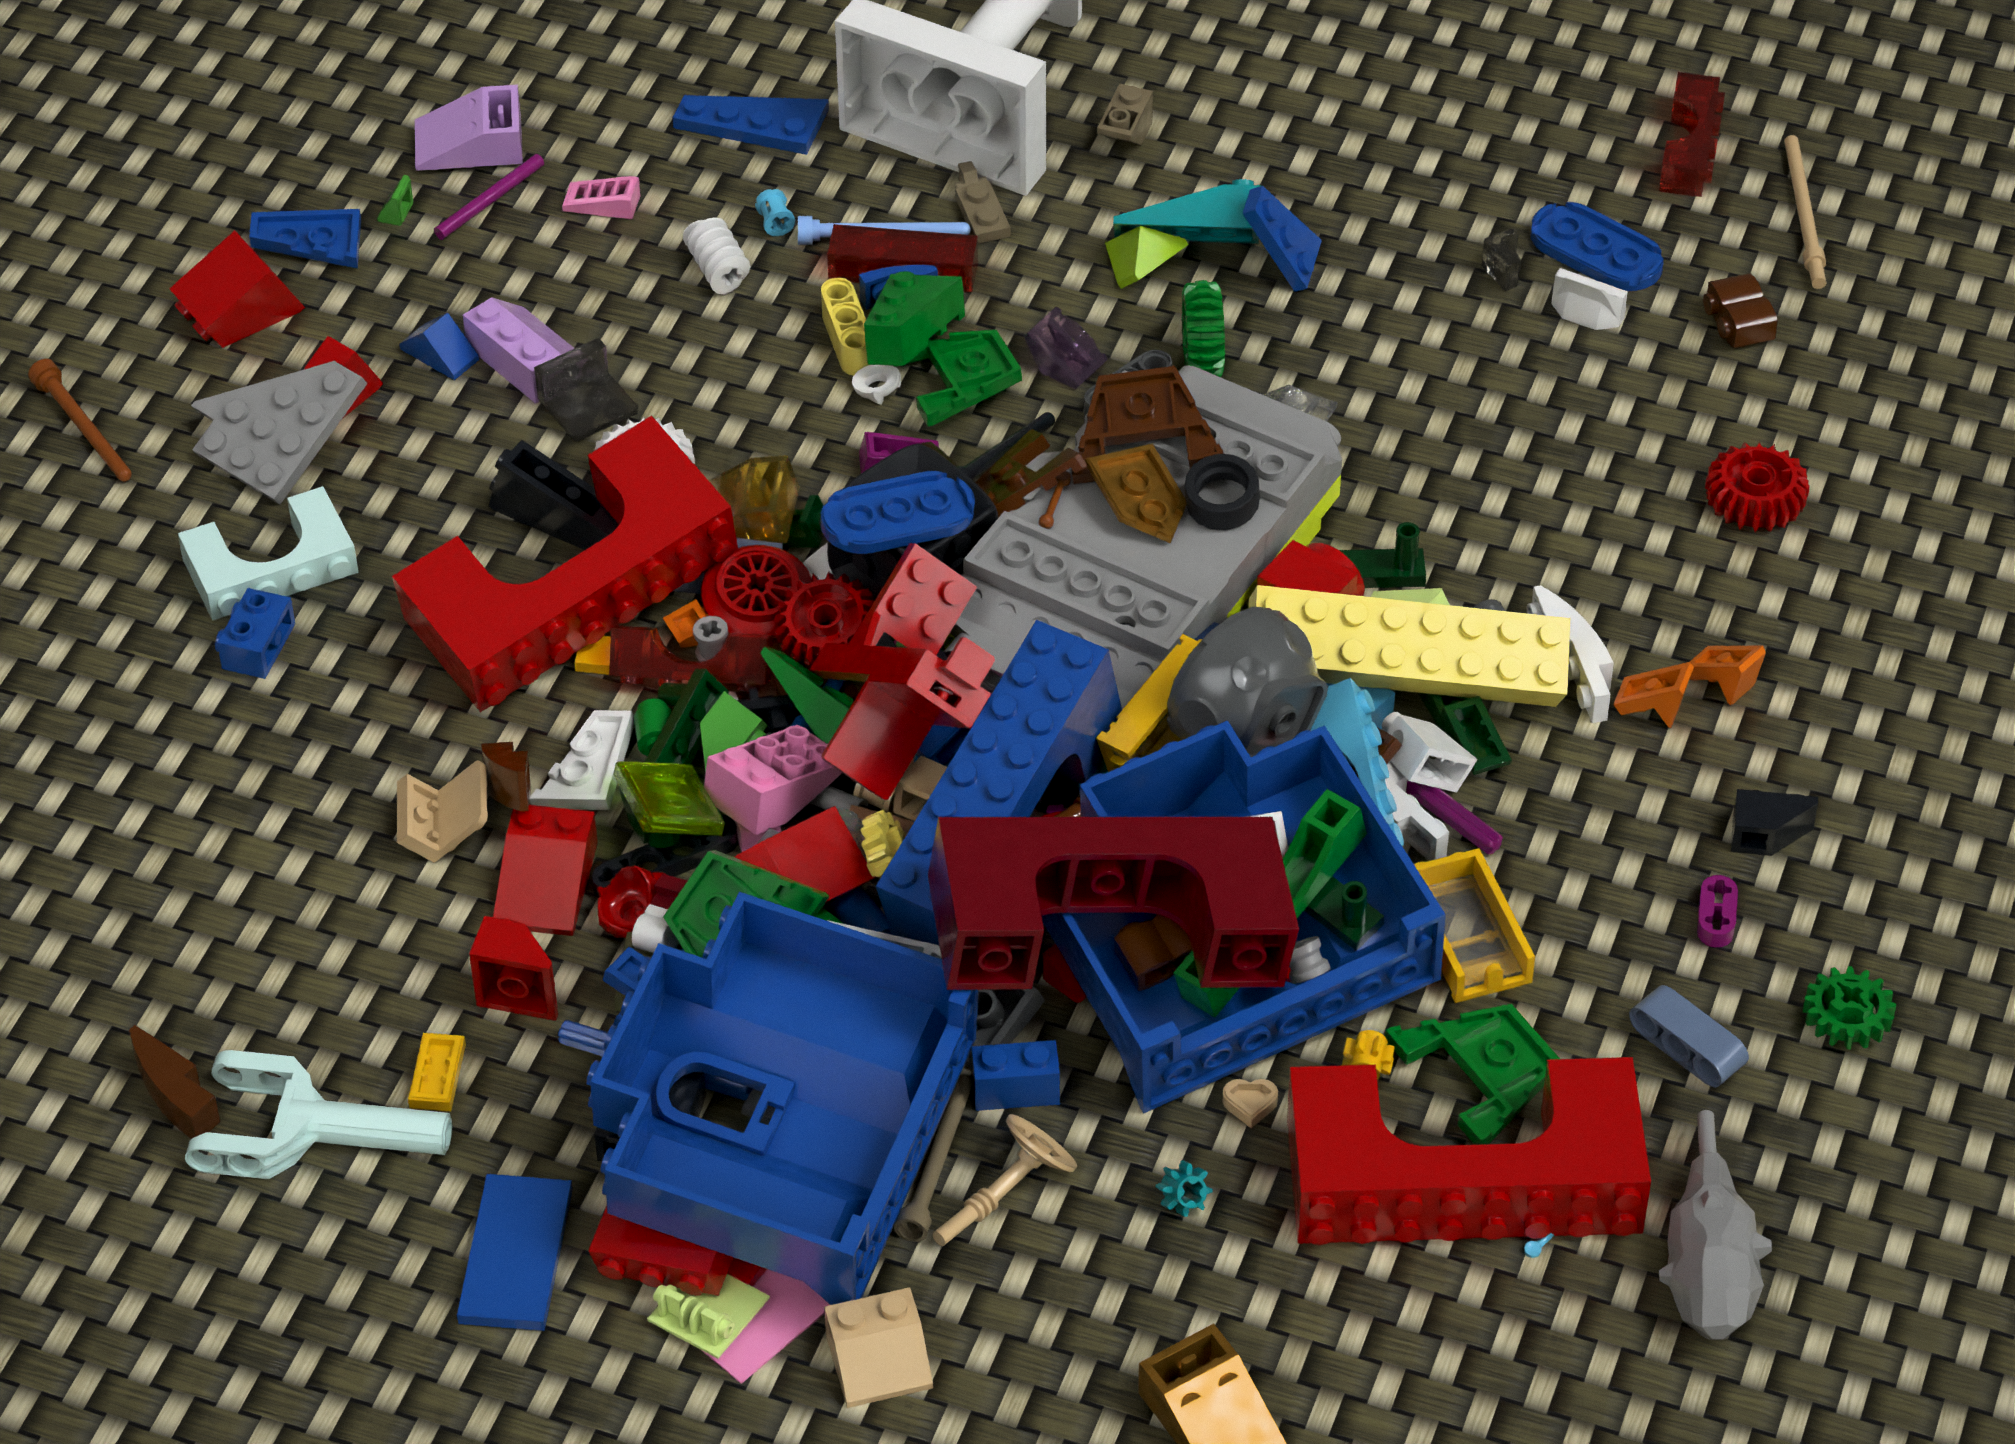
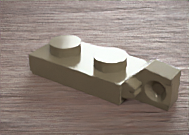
[955,161,1011,244]

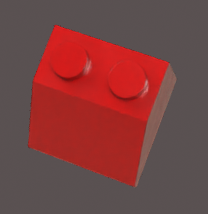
[469,916,558,1021]

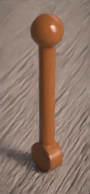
[1039,471,1071,529]

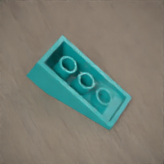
[1113,179,1261,244]

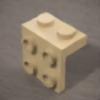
[397,760,488,863]

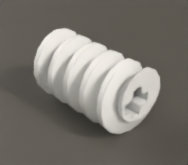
[683,217,751,295]

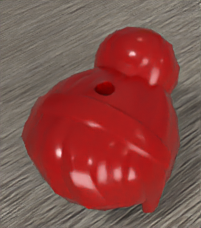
[597,866,667,938]

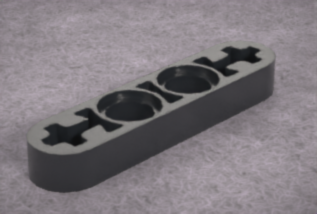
[592,815,738,899]

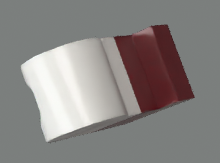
[632,874,687,953]

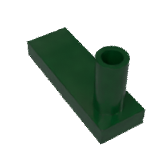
[1339,522,1426,588]
[642,668,729,781]
[1288,844,1384,951]

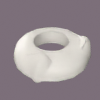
[852,365,901,405]

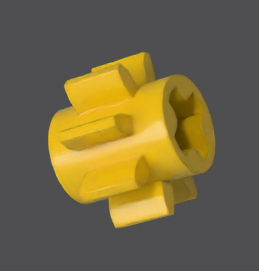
[1342,1030,1395,1080]

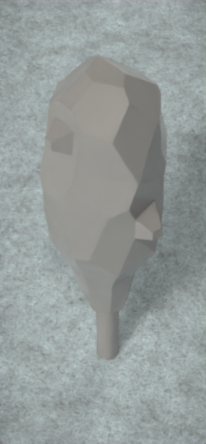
[1659,1110,1772,1340]

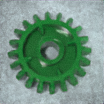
[1181,280,1225,377]

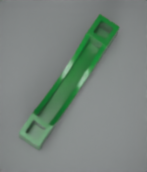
[1174,789,1367,1018]

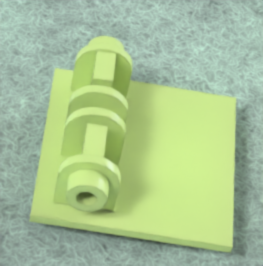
[647,1274,770,1359]

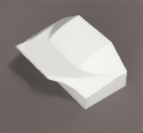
[1551,268,1628,330]

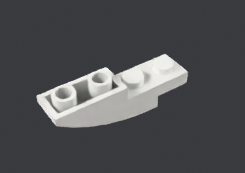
[1527,585,1614,723]
[1385,761,1449,861]

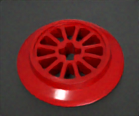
[701,545,812,639]

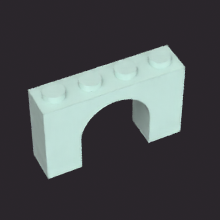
[178,486,359,621]

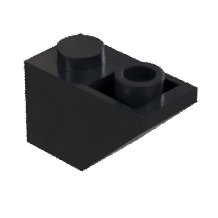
[1731,789,1818,856]

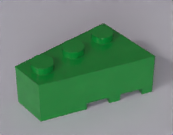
[864,271,965,366]

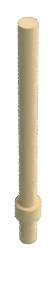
[1784,135,1826,289]

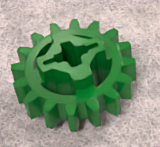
[1803,966,1896,1050]

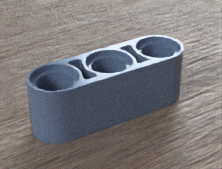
[1629,985,1749,1088]

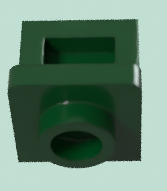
[773,495,824,548]

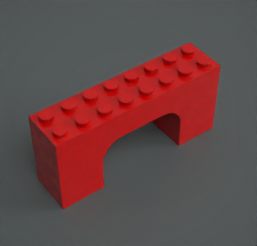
[392,415,738,712]
[1287,1057,1651,1245]

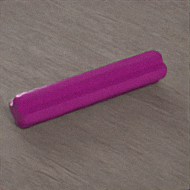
[1406,779,1503,855]

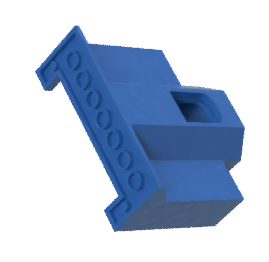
[1042,720,1446,1114]
[586,892,979,1305]

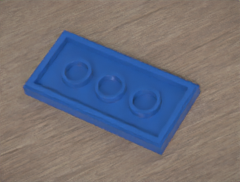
[457,1174,573,1331]

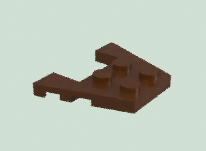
[1072,366,1223,484]
[975,429,1087,518]

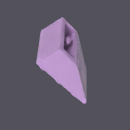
[415,85,523,171]

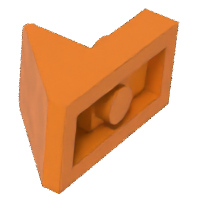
[1690,645,1766,705]
[1613,662,1694,728]

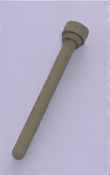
[894,1074,973,1242]

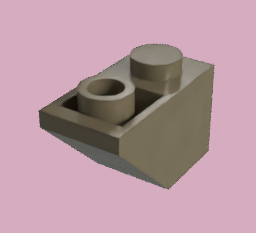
[1097,83,1153,145]

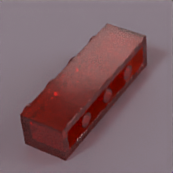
[827,224,978,292]

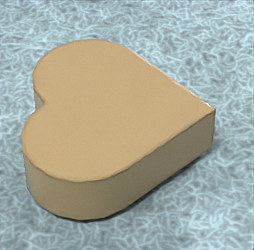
[1222,1079,1278,1128]

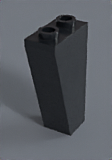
[488,440,619,550]

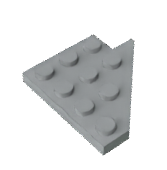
[191,361,367,505]

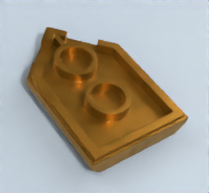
[1085,443,1187,543]

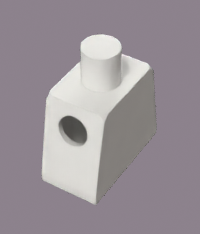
[1382,712,1477,793]

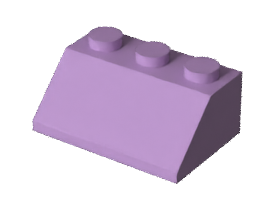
[463,297,593,404]

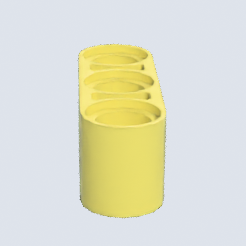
[821,278,868,376]

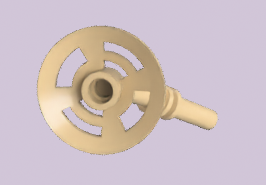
[932,1114,1077,1246]

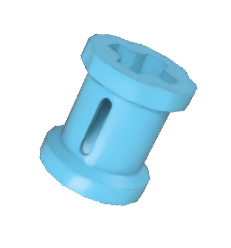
[755,189,795,237]

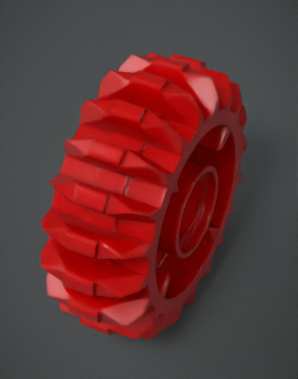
[1705,441,1810,532]
[774,571,874,669]

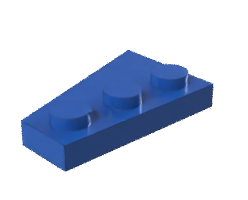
[1242,186,1322,292]
[249,209,361,268]

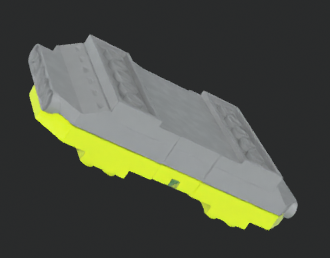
[944,365,1342,709]

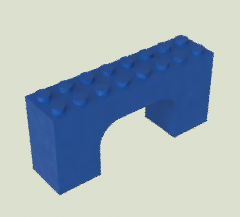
[876,620,1122,946]

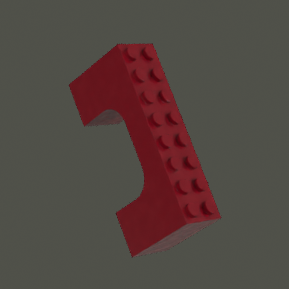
[928,816,1299,990]

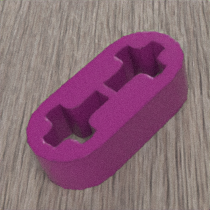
[1697,875,1738,948]

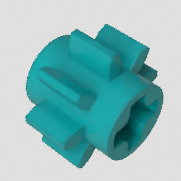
[1155,1160,1213,1217]

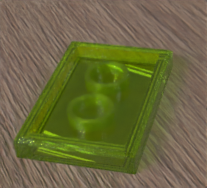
[613,761,724,835]

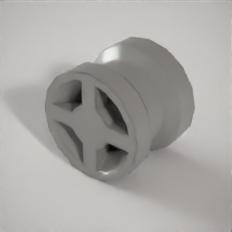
[1289,936,1331,984]

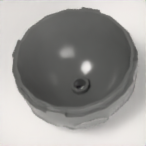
[1166,607,1328,757]

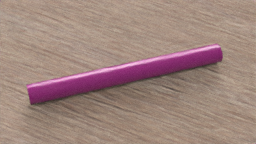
[434,154,544,240]

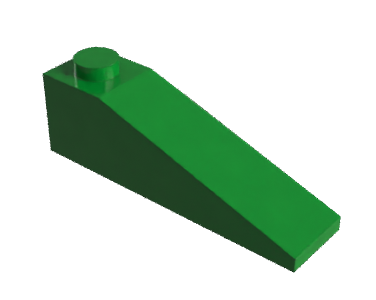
[760,647,854,744]

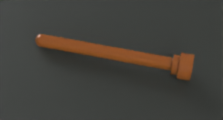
[28,359,132,482]

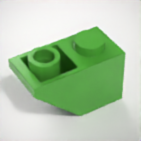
[700,691,768,772]

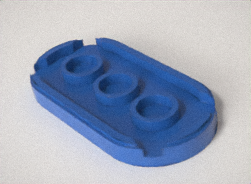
[1530,202,1663,291]
[820,471,975,554]

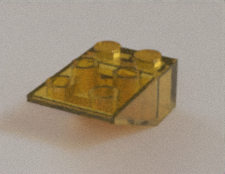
[709,455,799,543]

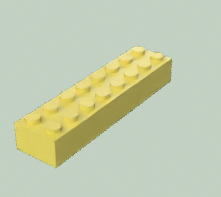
[1248,585,1570,707]

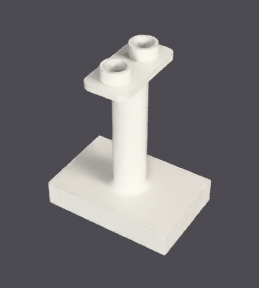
[835,0,1082,196]

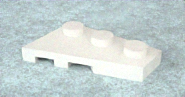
[530,710,634,810]

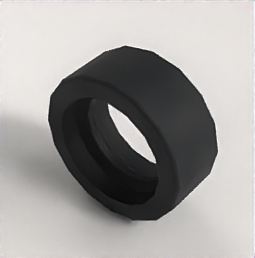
[1184,454,1260,530]

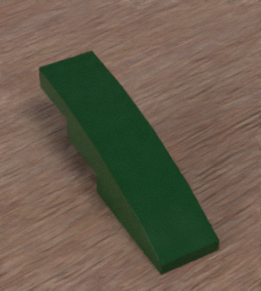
[1419,693,1512,775]

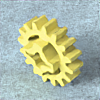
[861,809,907,878]

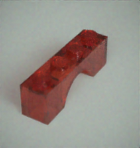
[1659,72,1725,197]
[609,625,773,691]

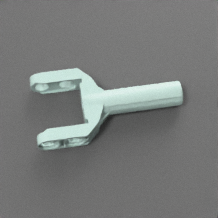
[185,1050,452,1179]

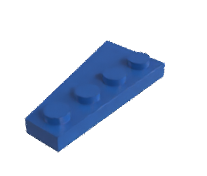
[672,95,829,155]

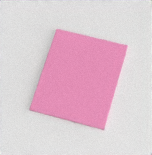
[700,1269,830,1384]

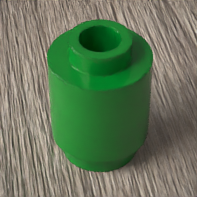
[634,698,672,756]

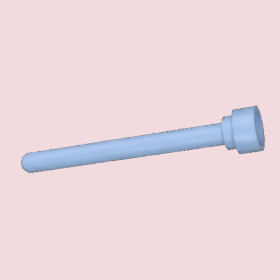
[798,216,971,245]

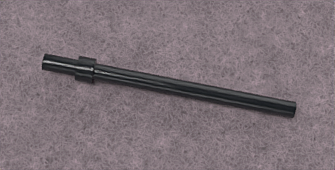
[957,412,1055,479]

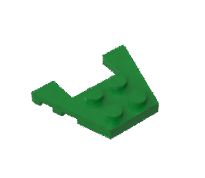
[892,330,1022,427]
[663,850,830,957]
[1385,1004,1560,1145]

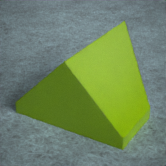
[1105,226,1189,289]

